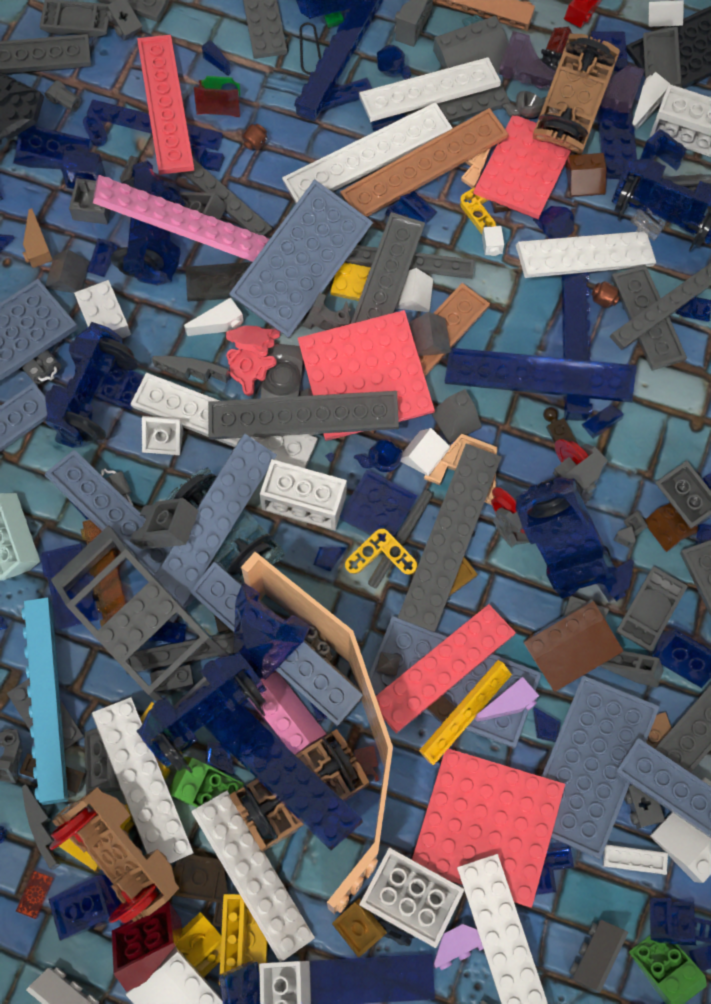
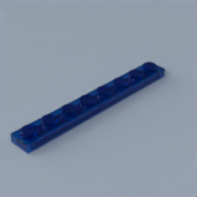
[87,99,223,151]

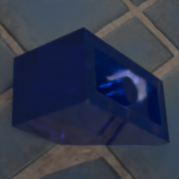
[596,559,634,602]
[148,622,186,644]

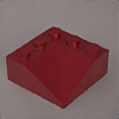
[111,901,183,992]

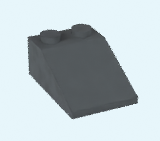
[394,0,433,47]
[170,192,226,220]

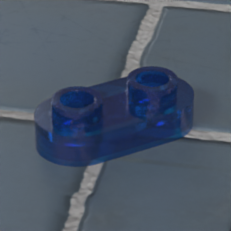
[83,114,108,146]

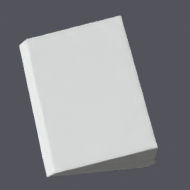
[649,1,684,27]
[396,268,433,312]
[142,416,183,455]
[398,428,450,476]

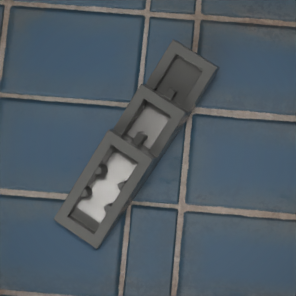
[152,356,230,383]
[22,784,61,870]

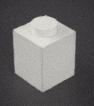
[482,226,504,256]

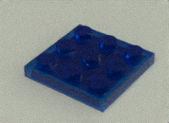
[339,470,417,542]

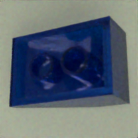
[48,875,121,941]

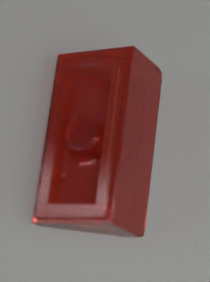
[546,26,573,53]

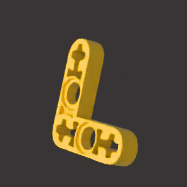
[460,188,496,234]
[345,529,418,575]

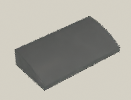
[643,27,682,88]

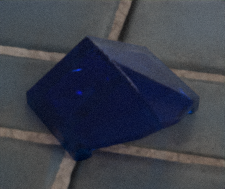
[533,206,574,239]
[675,297,711,322]

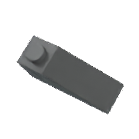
[599,651,664,688]

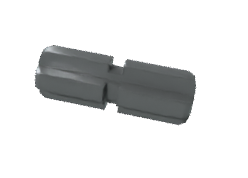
[120,156,139,183]

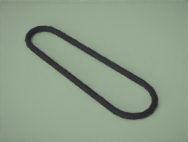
[299,22,322,75]

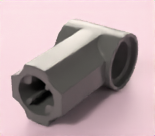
[44,80,81,111]

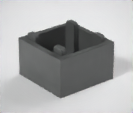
[69,178,111,225]

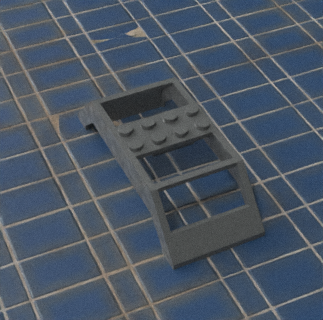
[51,525,244,724]

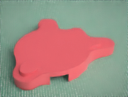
[226,326,280,356]
[226,349,277,396]

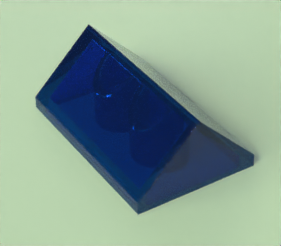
[651,629,711,688]

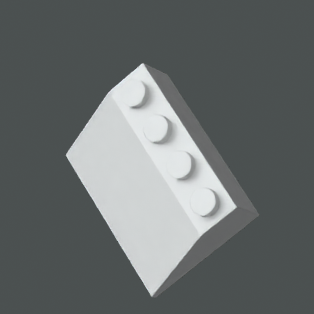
[650,777,711,883]
[359,848,464,948]
[125,946,227,1004]

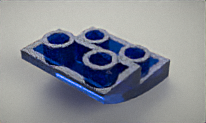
[96,365,144,411]

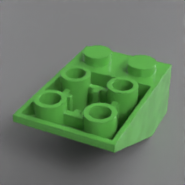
[168,756,244,808]
[629,927,707,1004]

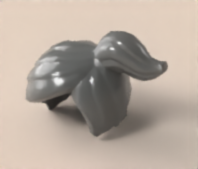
[502,91,546,118]

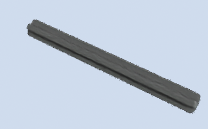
[368,490,433,588]

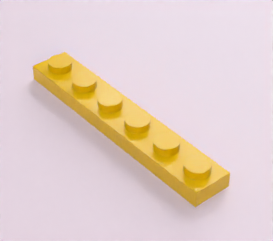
[419,660,512,766]

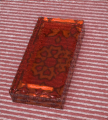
[16,870,54,919]

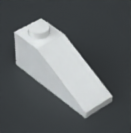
[632,72,671,130]
[184,298,244,336]

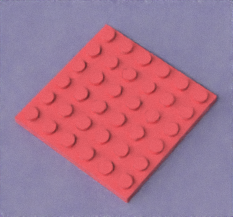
[298,310,435,441]
[412,749,565,908]

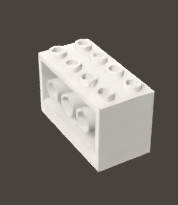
[649,84,711,157]
[260,459,347,531]

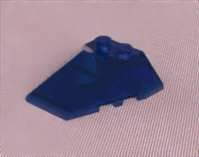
[233,583,310,680]

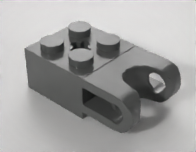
[130,498,199,549]

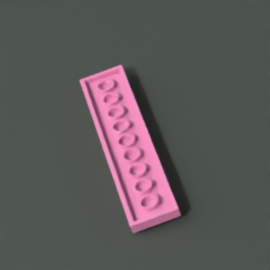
[93,175,269,262]

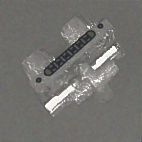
[630,207,665,241]

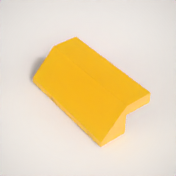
[219,894,268,986]
[176,912,222,978]

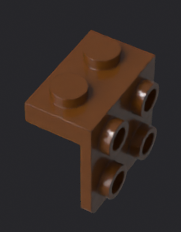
[645,503,700,552]

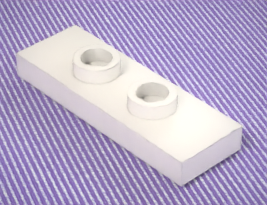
[603,845,668,875]

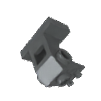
[303,292,351,330]
[0,729,23,783]

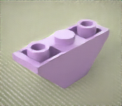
[433,924,483,970]

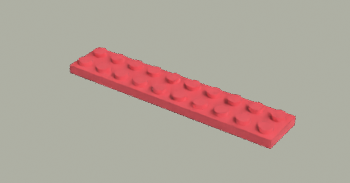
[137,35,194,175]

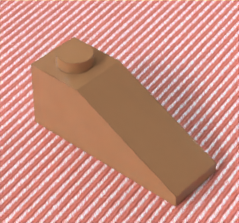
[22,208,53,268]

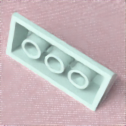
[0,493,40,581]

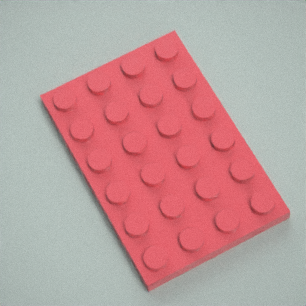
[473,115,571,220]

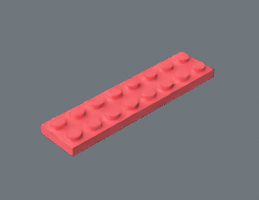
[376,604,516,734]

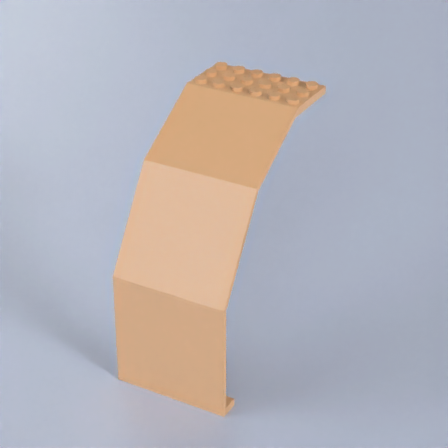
[241,552,393,914]

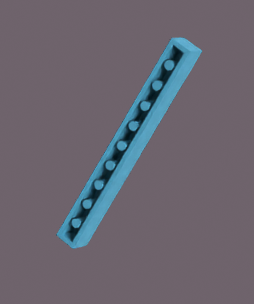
[21,598,68,805]

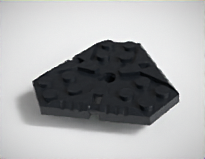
[0,73,44,145]

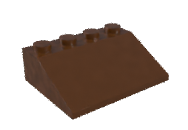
[523,599,624,692]

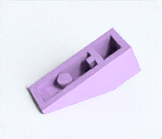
[475,677,539,722]

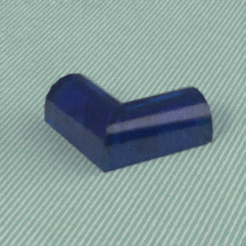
[536,846,574,895]

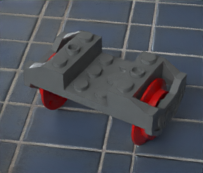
[491,439,608,548]

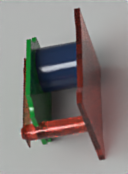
[194,76,241,117]

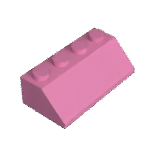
[248,672,327,757]

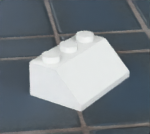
[26,967,100,1004]

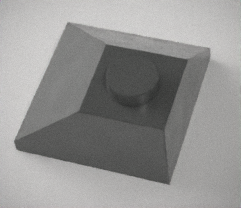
[431,389,482,444]

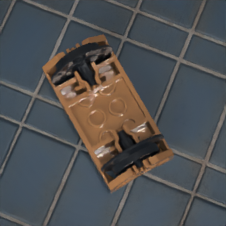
[533,33,620,154]
[229,729,369,852]

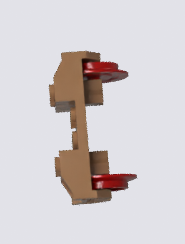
[49,787,179,924]

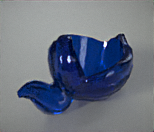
[377,45,412,80]
[354,439,403,473]

